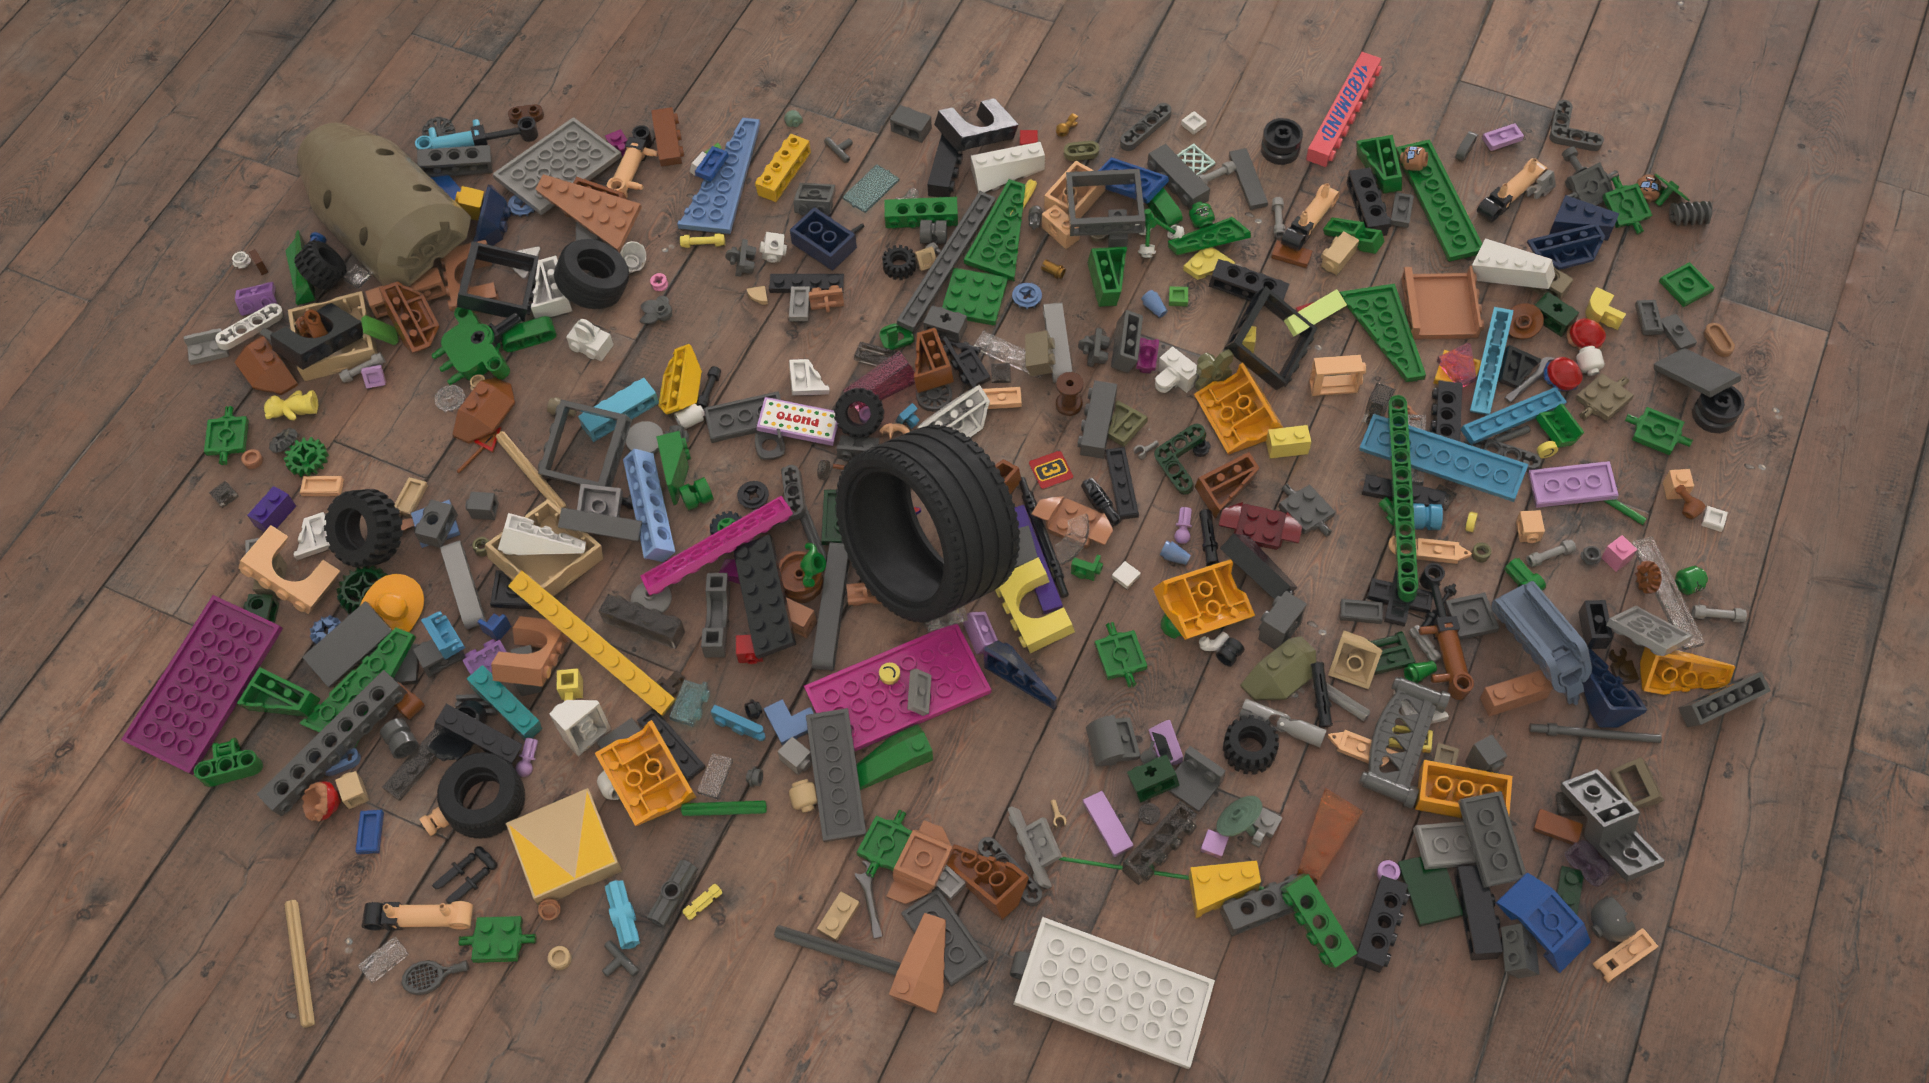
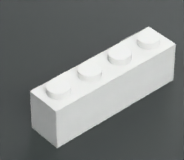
[971,142,1045,193]

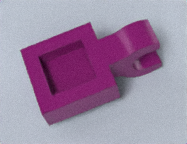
[605,129,627,158]

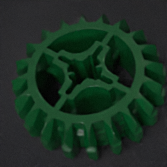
[336,565,388,614]

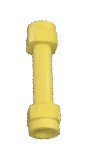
[680,234,725,248]

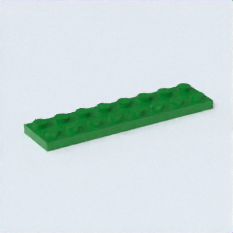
[1396,139,1482,262]

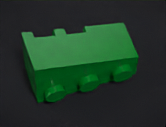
[1356,135,1402,194]
[237,667,320,717]

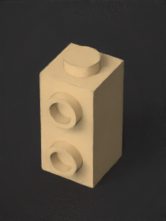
[1321,231,1359,275]

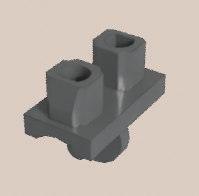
[725,239,756,277]
[1078,328,1110,367]

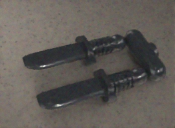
[432,846,497,904]

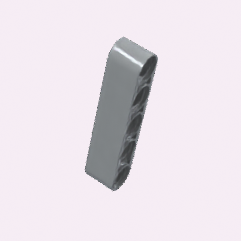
[1043,303,1072,383]
[440,540,486,630]

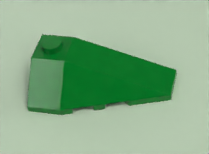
[856,724,933,790]

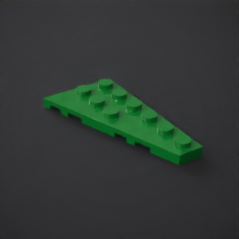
[299,627,416,748]

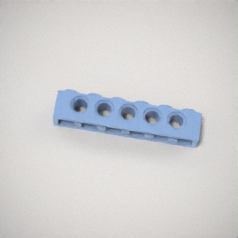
[623,449,675,562]

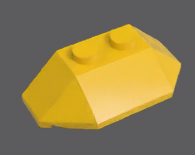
[658,344,702,415]

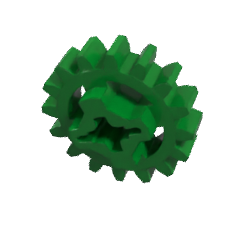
[284,437,329,477]

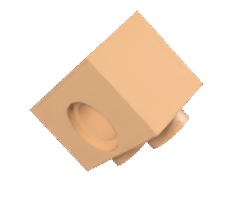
[1042,204,1080,249]

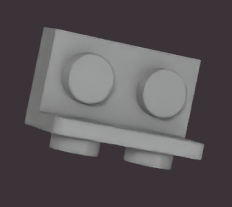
[184,328,229,365]

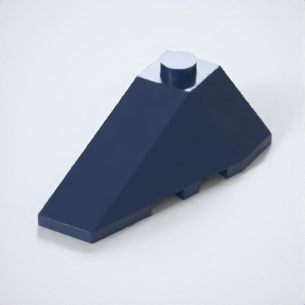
[1582,649,1647,728]

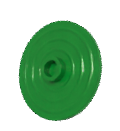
[1654,173,1690,206]

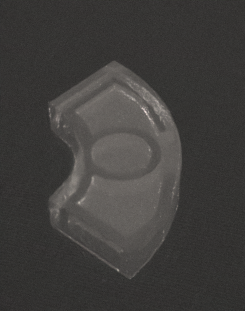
[1054,513,1089,565]

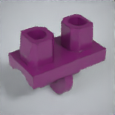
[1136,338,1159,374]

